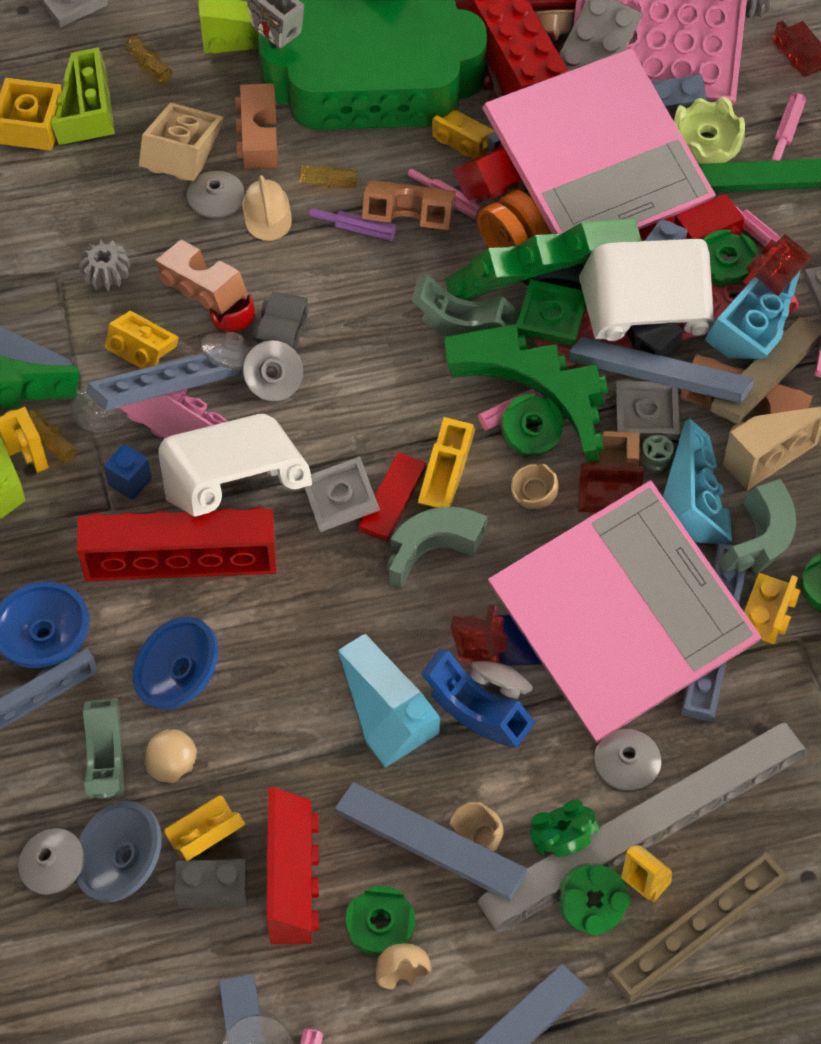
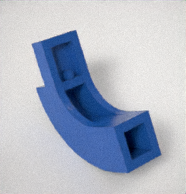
[421,649,535,748]

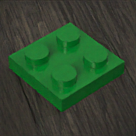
[516,279,586,347]

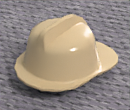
[534,9,575,42]
[242,175,292,241]

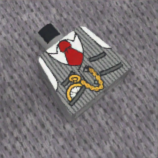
[246,0,304,49]

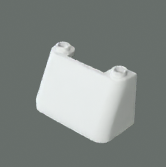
[579,239,714,341]
[159,414,312,516]

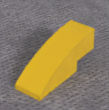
[418,417,475,508]
[621,845,672,903]

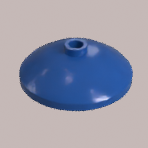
[0,581,90,668]
[133,617,218,710]

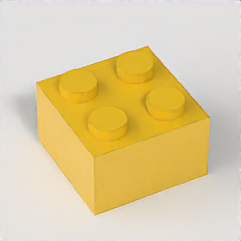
[0,78,62,151]

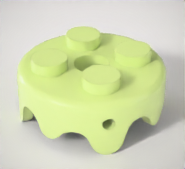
[674,97,745,164]

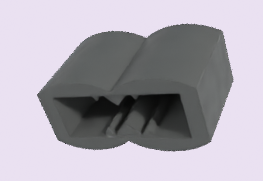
[253,292,309,351]

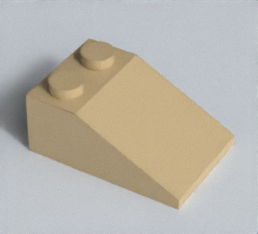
[139,103,224,181]
[723,407,821,491]

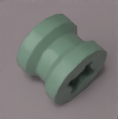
[640,435,673,474]

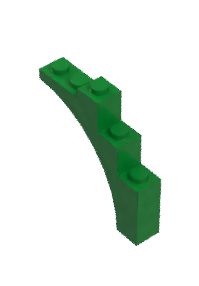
[445,218,642,301]
[444,324,608,465]
[0,356,80,408]

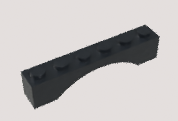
[521,264,683,358]

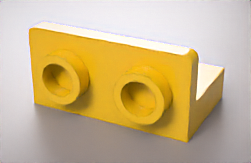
[432,109,495,159]
[105,310,179,369]
[0,407,49,473]
[744,573,801,644]
[164,795,246,861]

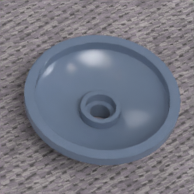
[76,801,162,902]

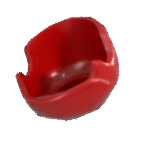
[209,294,255,333]

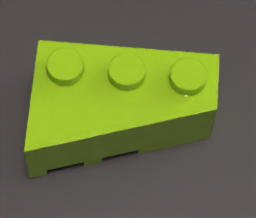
[51,47,115,145]

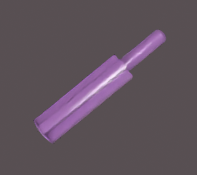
[309,208,396,242]

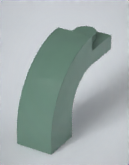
[411,274,520,336]
[718,479,796,575]
[386,507,487,589]
[83,698,124,798]

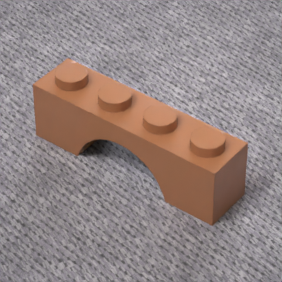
[680,354,813,415]

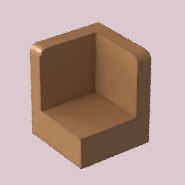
[599,431,640,476]

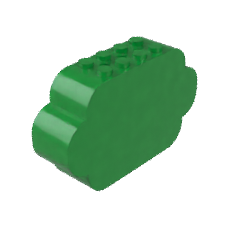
[258,0,487,130]

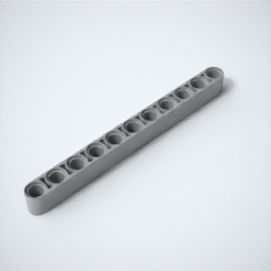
[477,723,806,933]

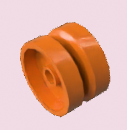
[477,189,550,248]

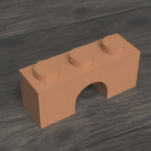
[235,83,279,170]
[362,180,456,230]
[155,239,247,314]

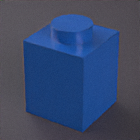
[104,444,152,500]

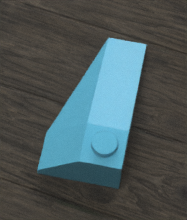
[704,252,801,359]
[663,418,732,544]
[338,634,440,768]

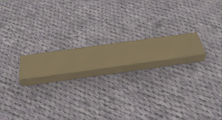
[710,316,821,424]
[607,851,789,1003]

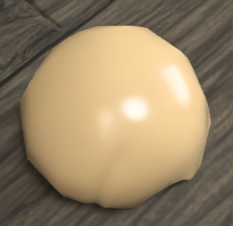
[511,464,559,510]
[144,729,197,783]
[449,802,504,852]
[376,943,431,990]

